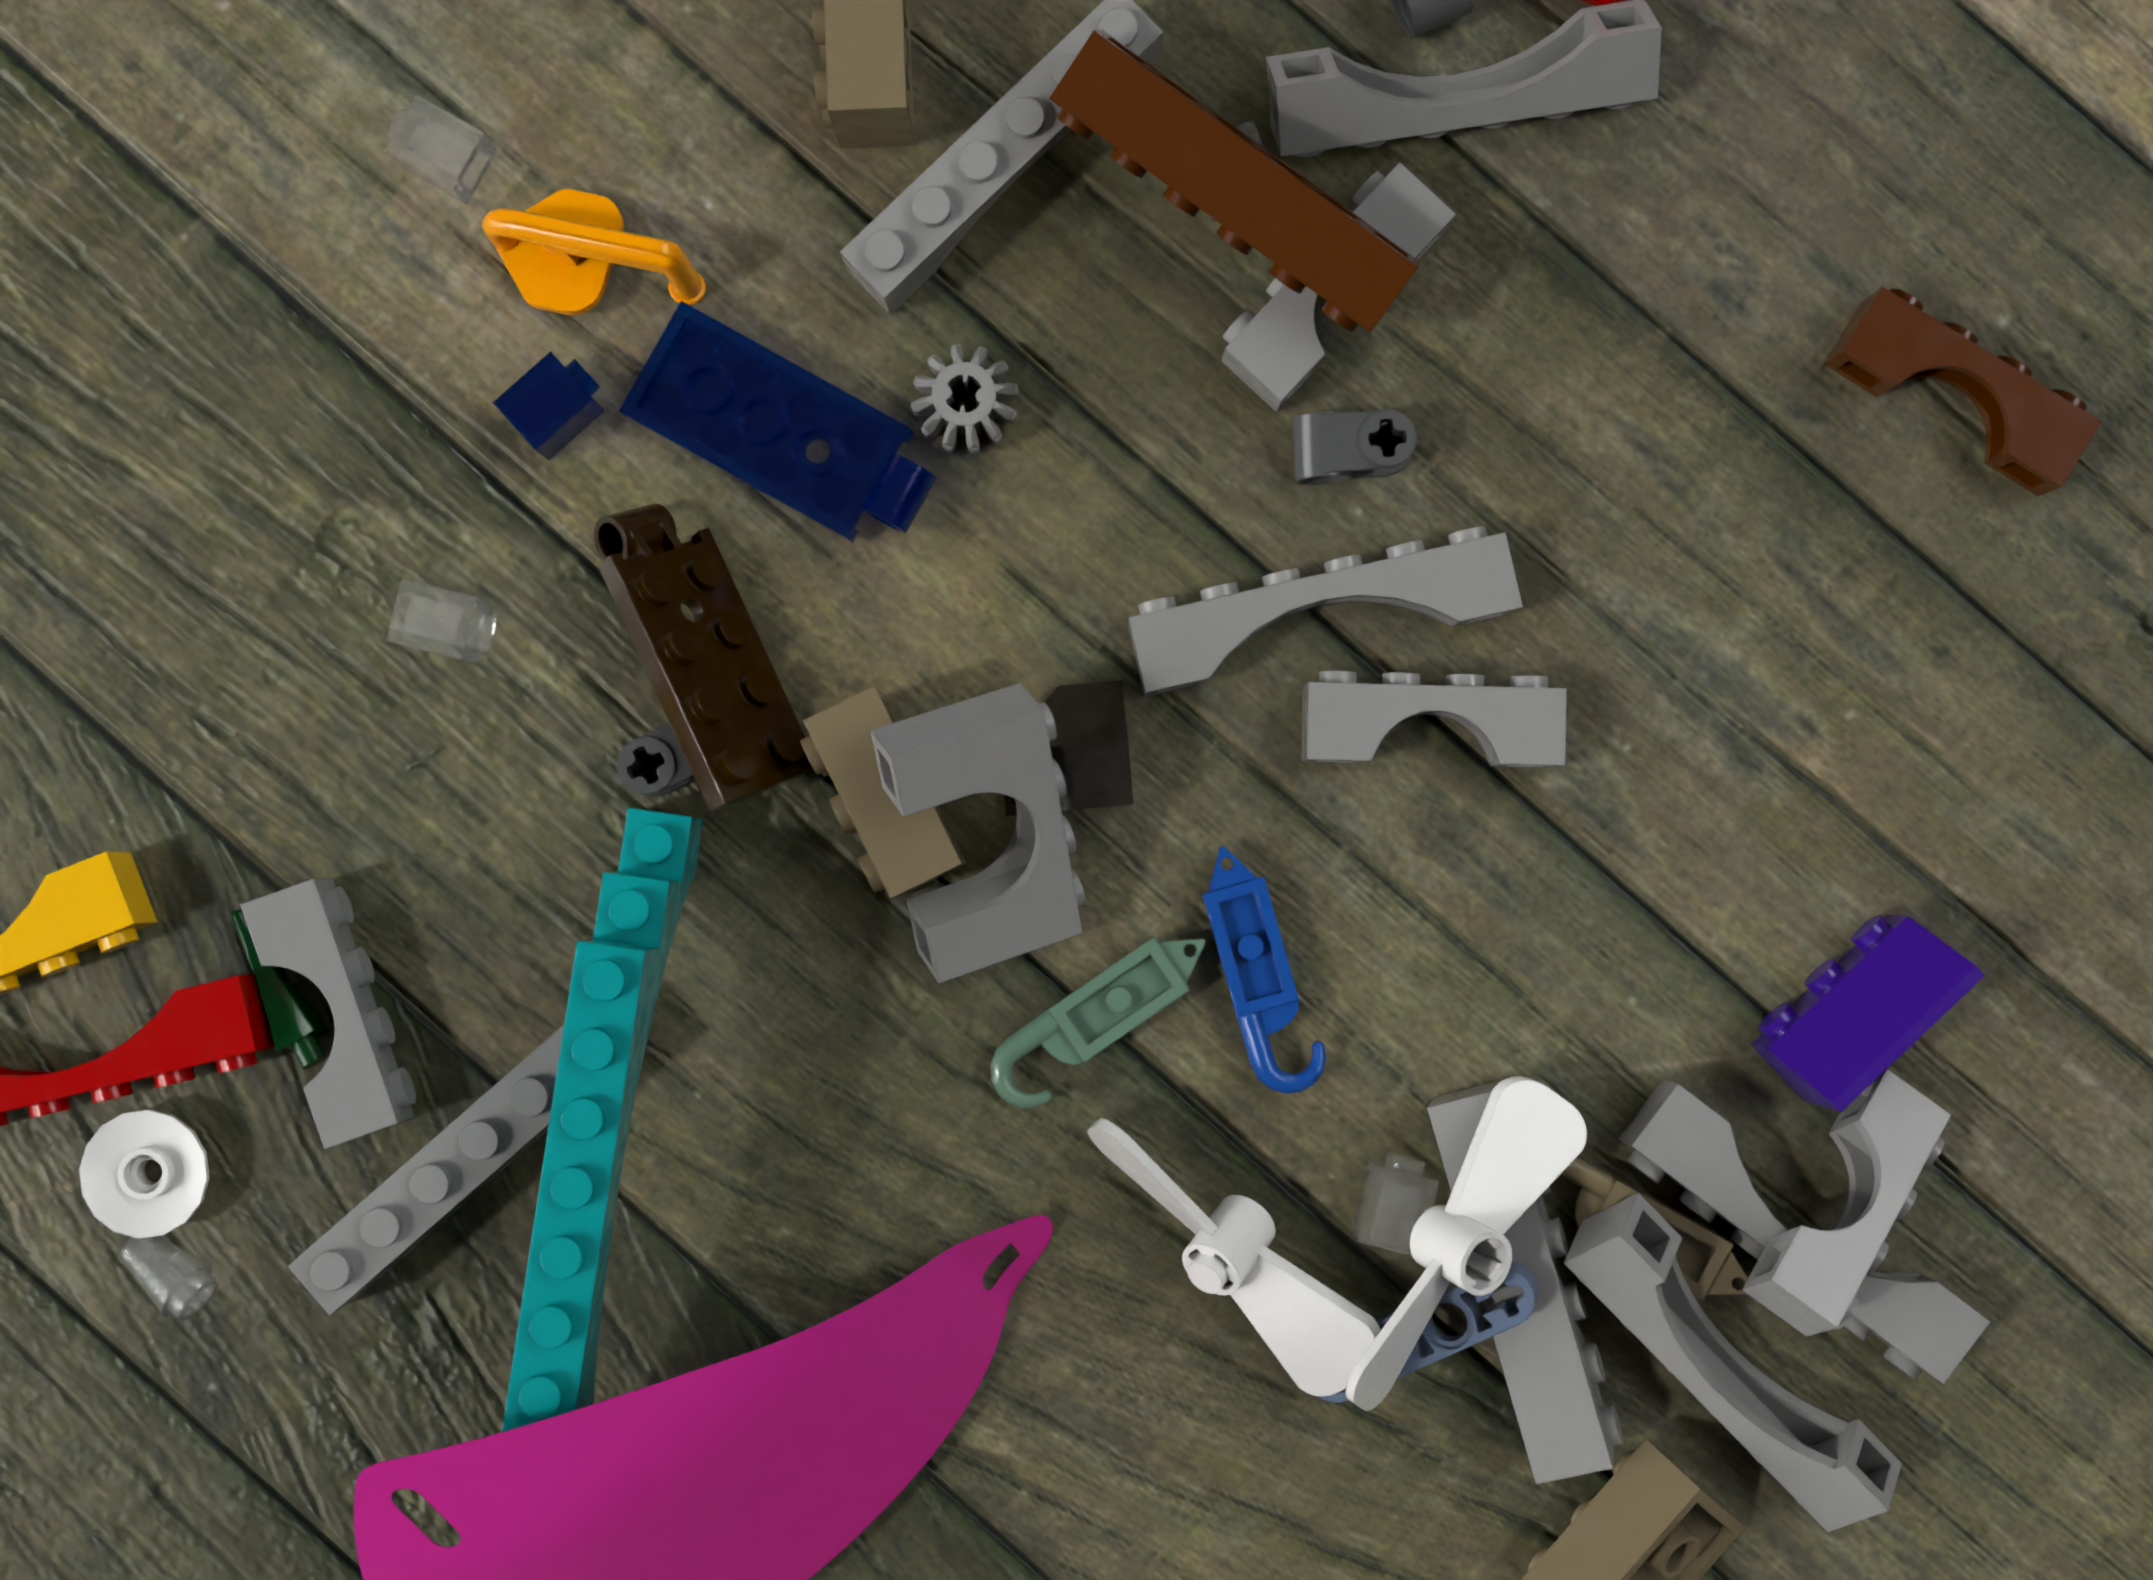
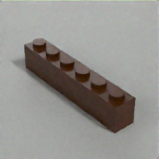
[1049,29,1419,333]

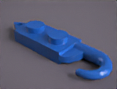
[1202,846,1326,1094]

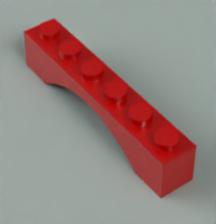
[0,974,275,1126]

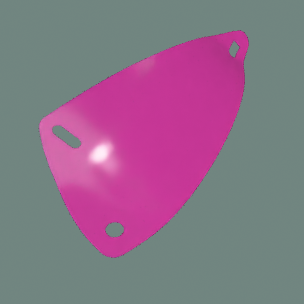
[354,1215,1053,1580]

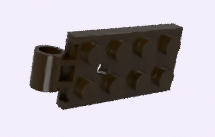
[594,503,814,812]

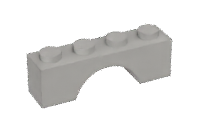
[1221,162,1456,412]
[1301,671,1567,768]
[240,878,416,1149]
[1742,1069,1951,1337]

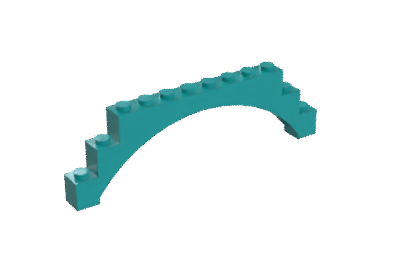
[502,807,704,1432]

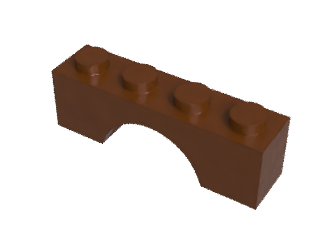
[1823,286,2102,496]

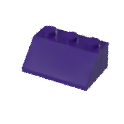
[1750,915,1985,1112]

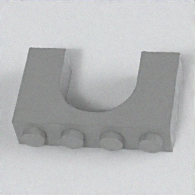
[870,683,1085,983]

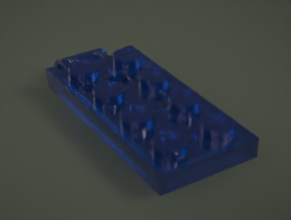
[619,301,937,543]

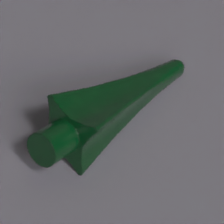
[232,909,330,1070]

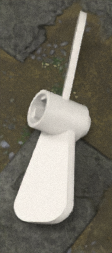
[1346,1076,1587,1411]
[1087,1118,1381,1397]

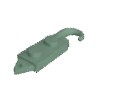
[990,937,1206,1108]

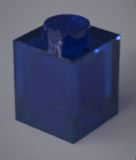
[493,351,605,460]

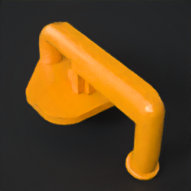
[482,189,706,316]

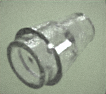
[119,1236,219,1321]

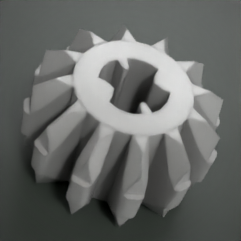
[911,344,1019,454]

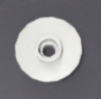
[79,1109,210,1239]

